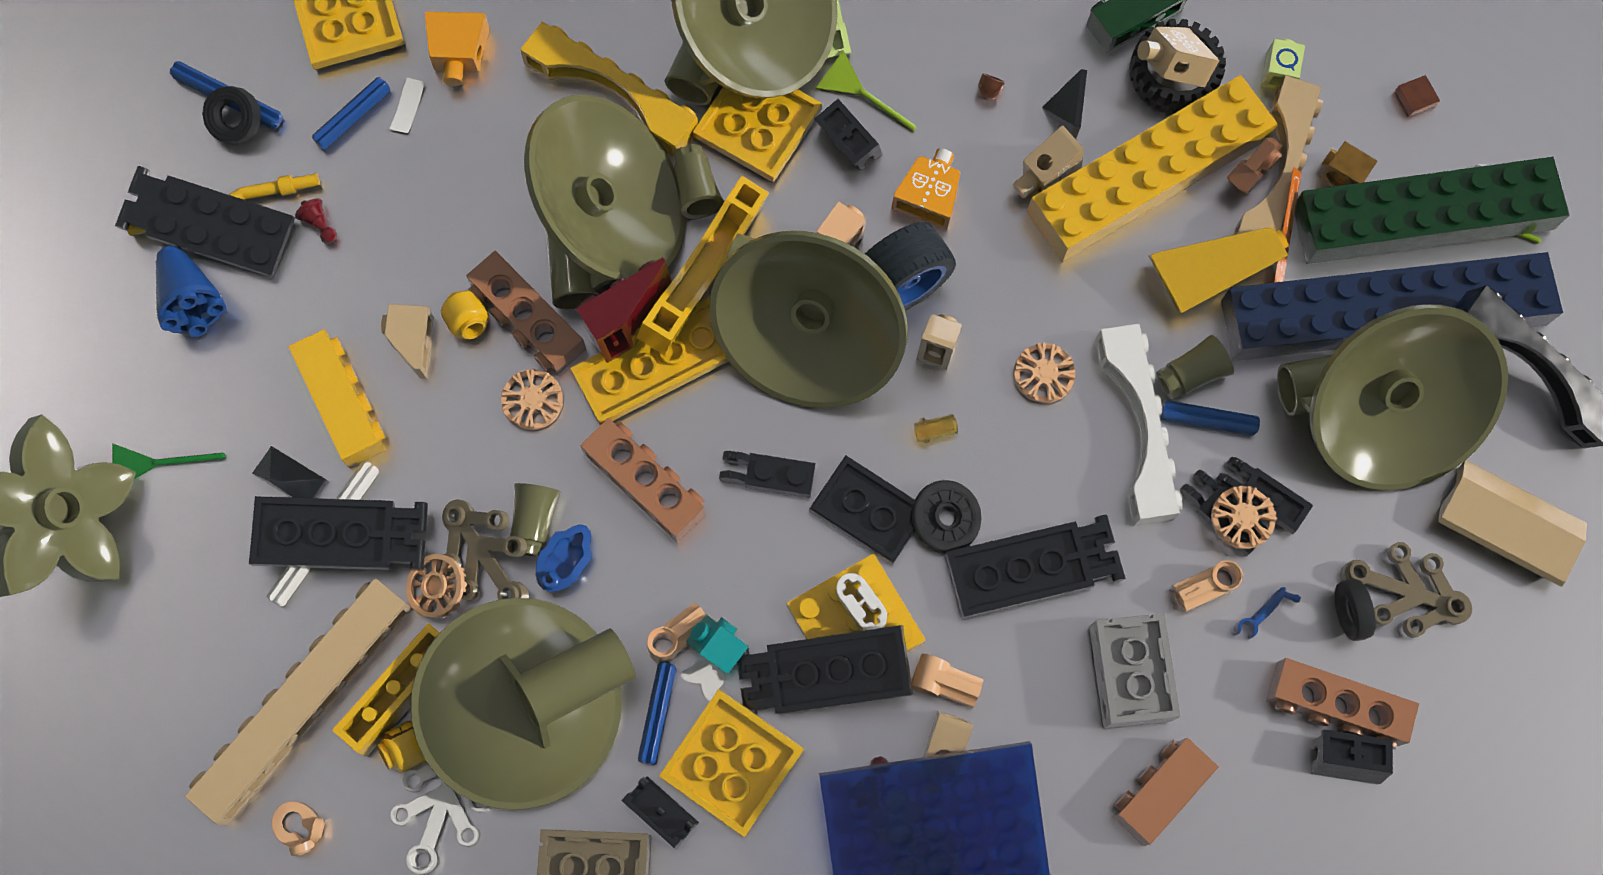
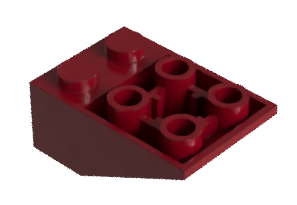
[576,257,672,363]

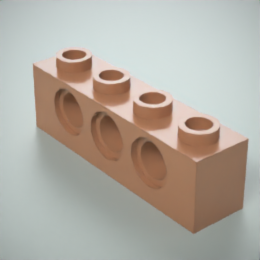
[466,250,586,375]
[580,418,705,543]
[1266,658,1419,749]

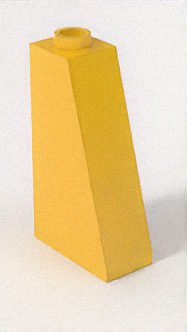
[1148,226,1289,313]

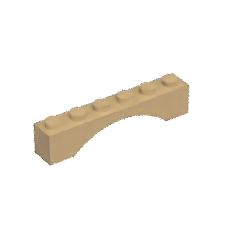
[1234,75,1323,234]

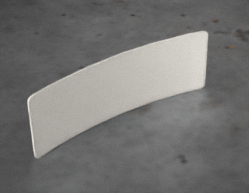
[390,78,424,134]

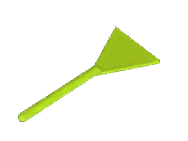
[816,50,916,131]

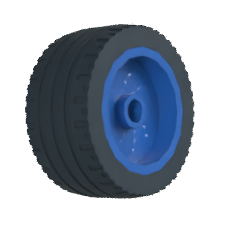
[865,222,956,310]

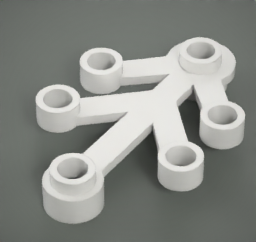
[390,765,490,874]

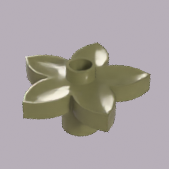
[0,414,136,597]

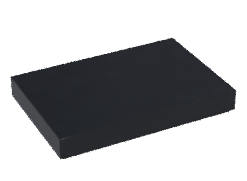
[809,455,915,565]

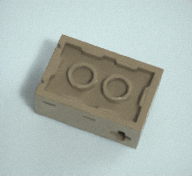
[537,829,651,875]

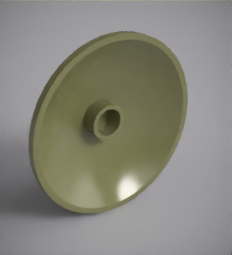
[664,0,837,105]
[524,94,686,310]
[710,231,908,408]
[1277,305,1508,490]
[411,598,636,810]

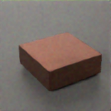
[1395,75,1440,117]

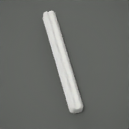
[267,461,379,606]

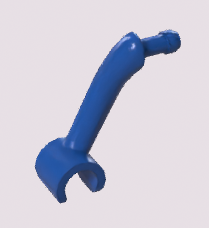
[1234,587,1301,639]

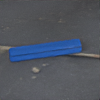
[312,77,390,150]
[1161,400,1260,435]
[638,662,676,765]

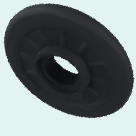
[912,480,982,553]

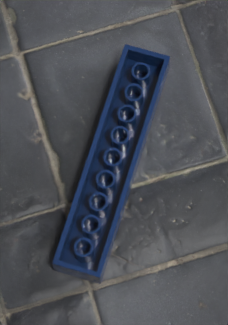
[1221,252,1563,361]

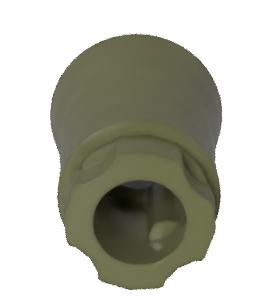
[674,144,724,219]
[1156,335,1234,399]
[510,483,561,557]

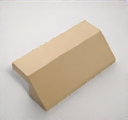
[1438,460,1587,587]

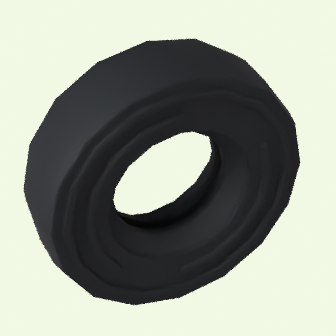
[202,86,261,144]
[1334,579,1376,641]

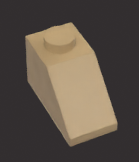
[381,304,434,379]
[916,314,962,370]

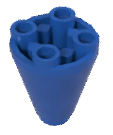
[155,246,226,337]

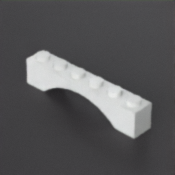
[1095,323,1182,526]

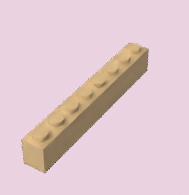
[185,578,413,826]

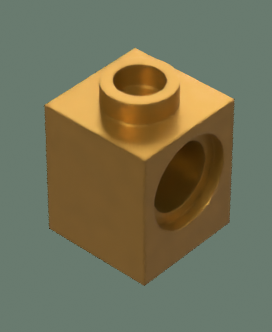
[1320,141,1377,186]

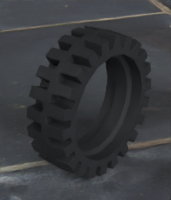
[1129,19,1226,114]

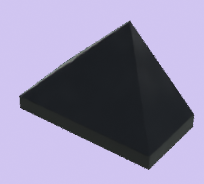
[1042,69,1087,139]
[252,446,327,498]

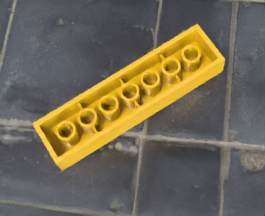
[1027,74,1278,262]

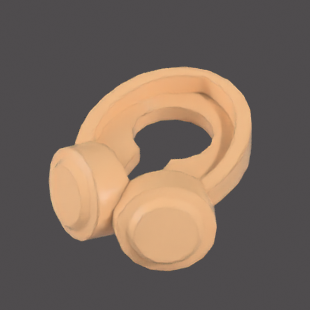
[271,801,325,856]

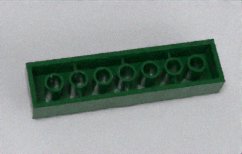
[1295,156,1570,264]

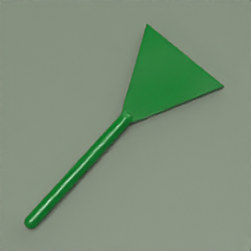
[112,443,226,479]

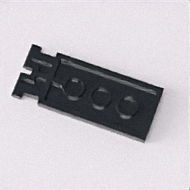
[115,166,295,278]
[249,496,428,571]
[945,514,1126,619]
[737,625,913,715]

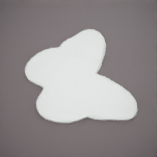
[681,659,724,701]

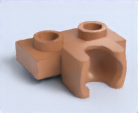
[1227,137,1284,194]

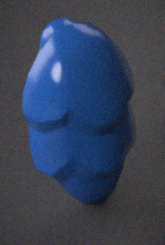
[535,524,592,592]

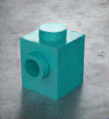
[686,614,749,674]

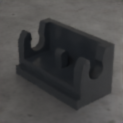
[814,99,882,169]
[1311,729,1393,784]
[621,776,699,849]

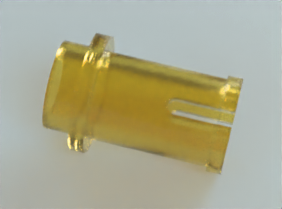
[914,414,958,444]

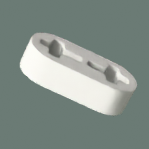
[836,573,887,631]

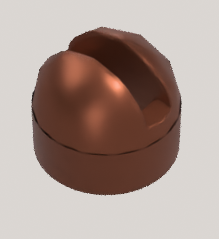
[978,73,1005,99]

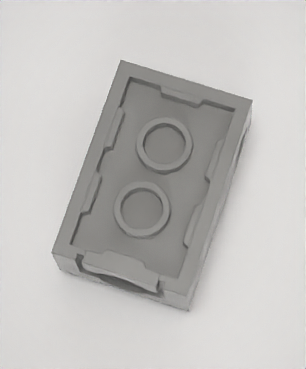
[1089,613,1181,728]

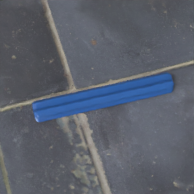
[170,61,283,129]

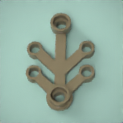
[440,499,529,600]
[1340,542,1472,638]

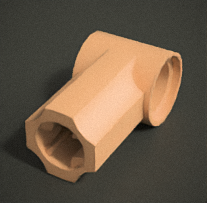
[1172,560,1243,612]
[647,602,706,663]
[911,654,984,708]

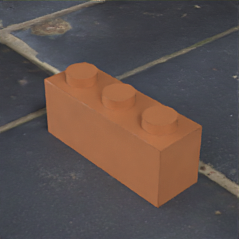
[1112,738,1219,846]

